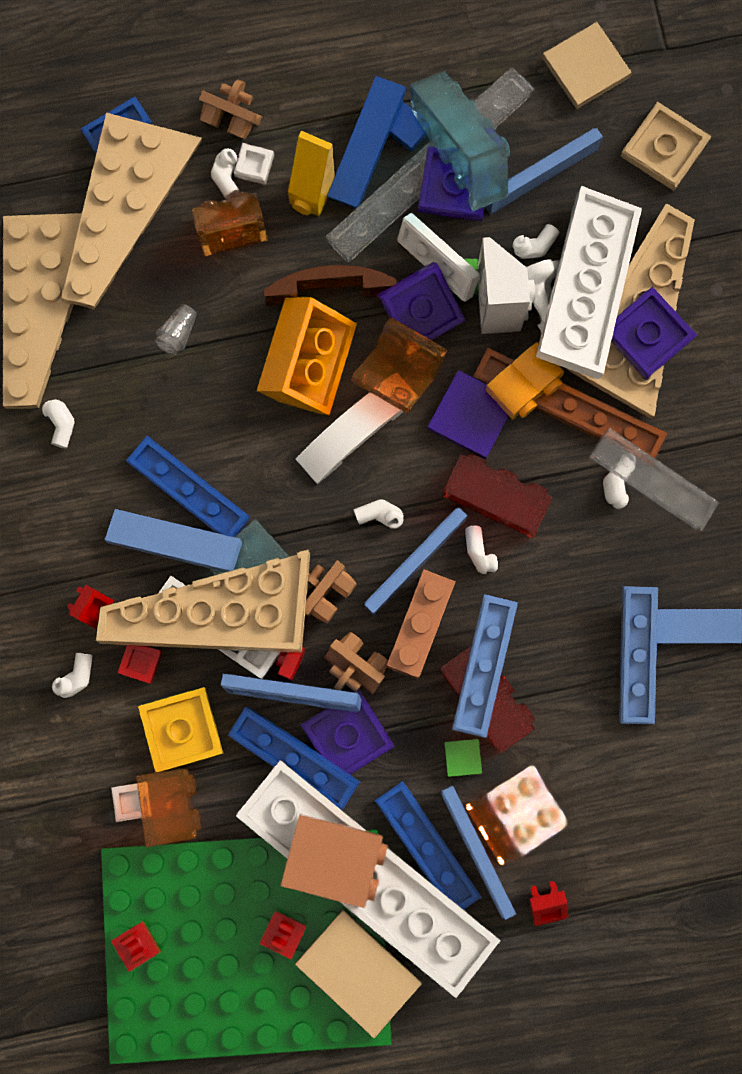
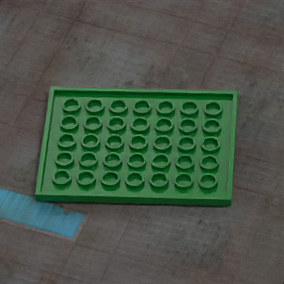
[101,830,392,1064]

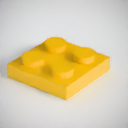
[138,687,224,773]

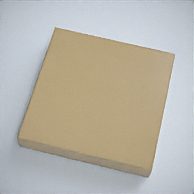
[542,22,632,109]
[620,102,711,191]

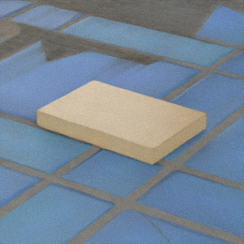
[295,910,422,1038]

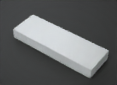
[397,213,481,302]

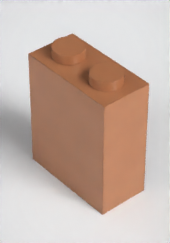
[281,814,388,908]

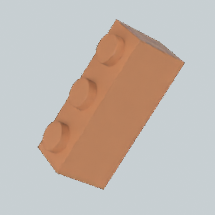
[387,569,456,680]

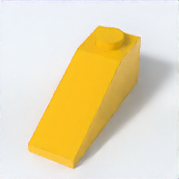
[288,131,335,216]

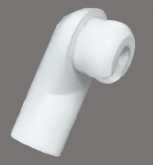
[465,526,498,574]

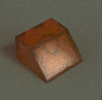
[192,192,268,256]
[136,769,201,847]

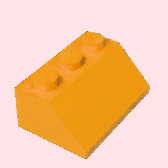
[257,297,357,415]

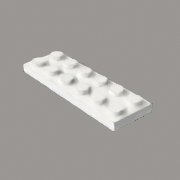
[536,186,642,380]

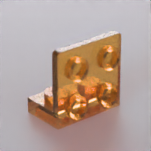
[351,317,448,413]
[465,765,568,865]

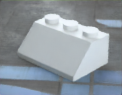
[477,237,535,334]

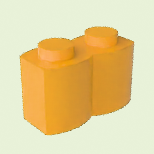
[486,342,564,420]

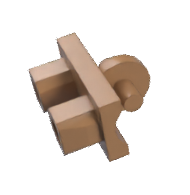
[199,79,262,139]
[305,560,357,624]
[324,632,389,695]

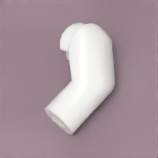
[211,148,239,200]
[513,224,560,259]
[42,399,74,449]
[603,458,635,509]
[353,499,403,529]
[52,653,93,698]

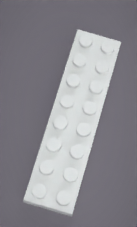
[236,761,500,998]

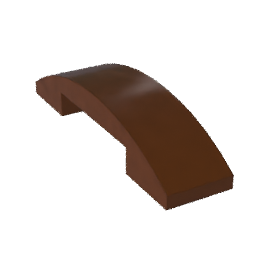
[264,265,396,306]

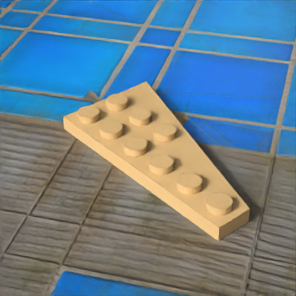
[62,113,202,309]
[566,204,695,419]
[3,213,82,409]
[96,550,310,653]

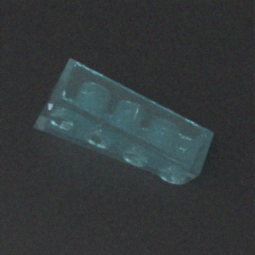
[410,71,510,211]

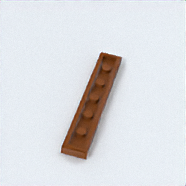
[473,348,667,465]

